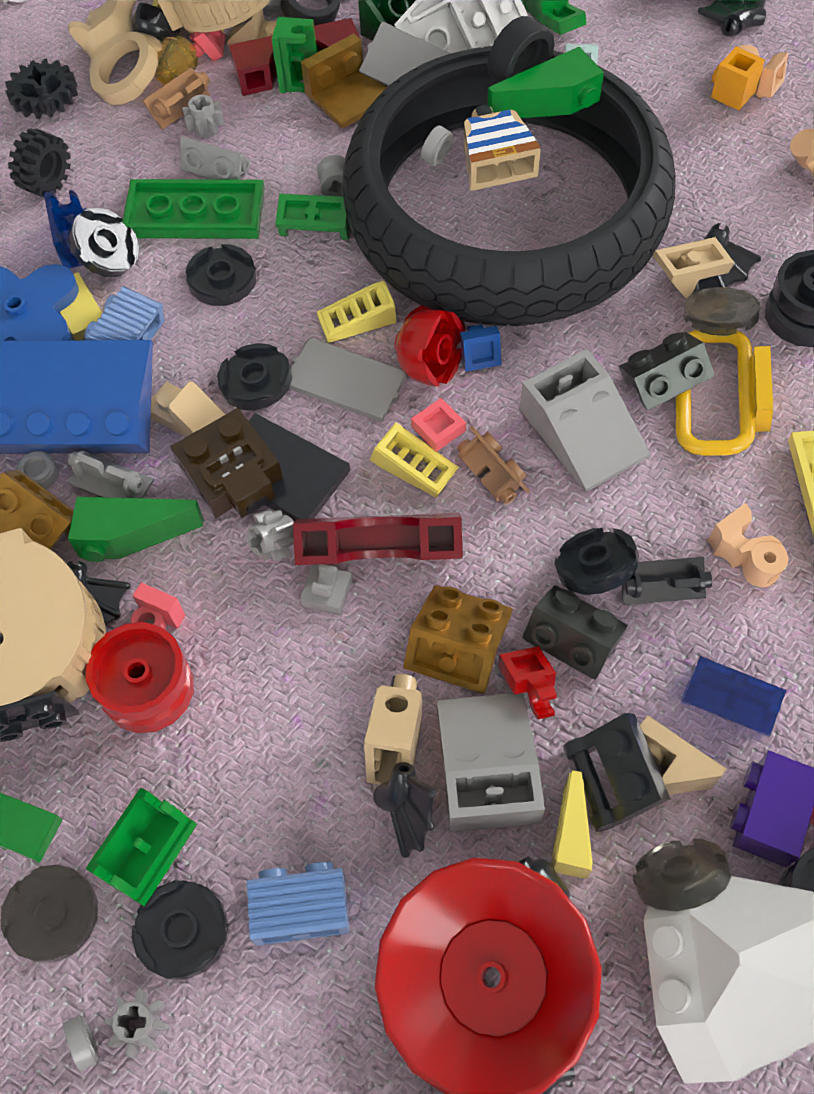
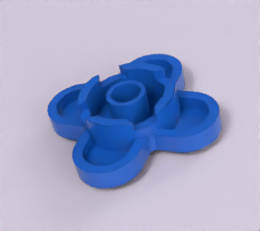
[0,264,79,344]

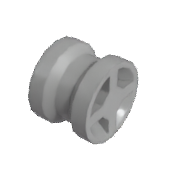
[317,155,345,197]

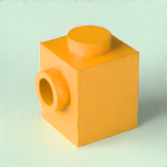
[711,46,765,110]

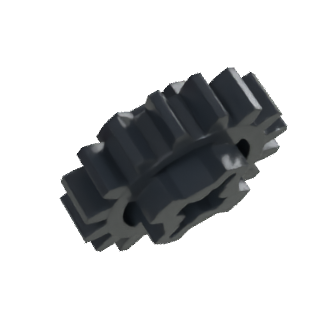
[5,59,78,119]

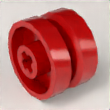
[85,622,194,733]

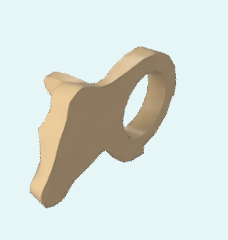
[68,0,164,105]

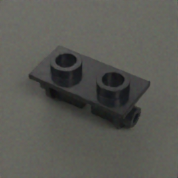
[622,557,712,605]

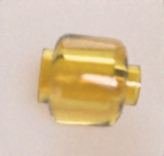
[155,36,199,86]

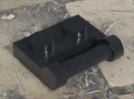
[563,713,671,832]

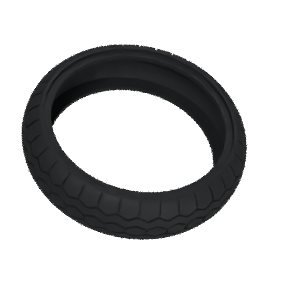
[343,46,676,326]

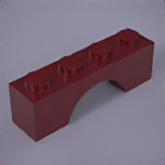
[229,17,363,96]
[293,513,463,565]

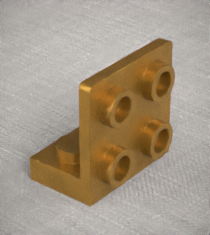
[301,34,386,128]
[0,470,74,550]
[403,585,513,694]

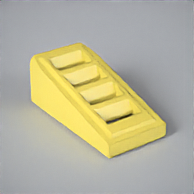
[316,281,396,343]
[370,422,459,498]
[551,770,593,879]

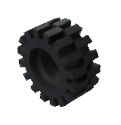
[8,128,71,198]

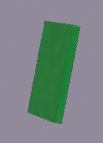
[122,179,265,239]

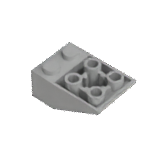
[520,349,650,493]
[437,693,545,832]

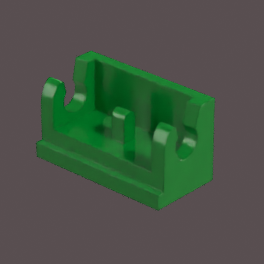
[272,17,317,93]
[275,193,350,240]
[85,787,198,907]

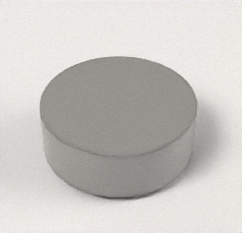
[421,125,453,166]
[16,451,59,489]
[63,1015,99,1072]

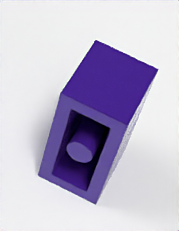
[730,750,814,868]

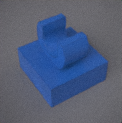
[460,324,502,372]

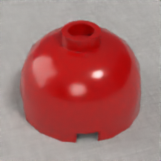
[394,310,463,387]

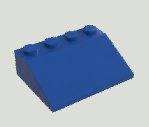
[0,340,153,454]

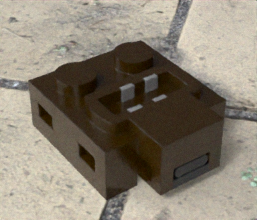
[170,408,283,519]

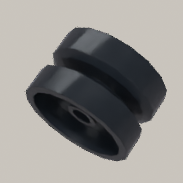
[765,250,814,348]

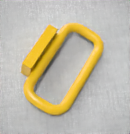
[676,328,773,456]

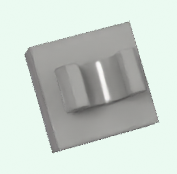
[300,564,353,616]

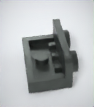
[618,332,715,410]
[522,585,628,679]

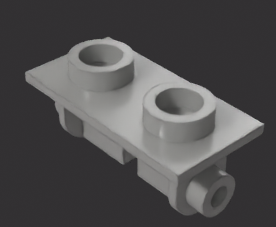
[180,136,251,180]
[67,450,154,498]

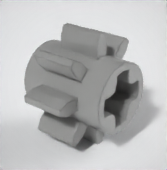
[182,95,225,138]
[247,510,294,561]
[104,990,170,1058]

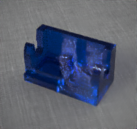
[44,190,87,269]
[681,656,786,737]

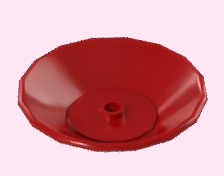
[374,857,602,1094]

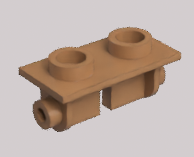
[142,67,211,130]
[457,426,530,505]

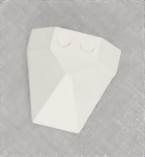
[394,0,528,53]
[644,870,814,1084]

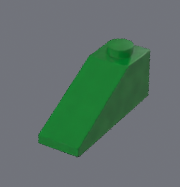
[488,47,604,118]
[68,497,204,562]

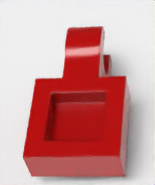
[498,646,557,719]

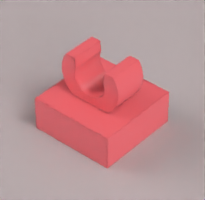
[188,30,225,61]
[411,398,466,452]
[131,582,186,630]

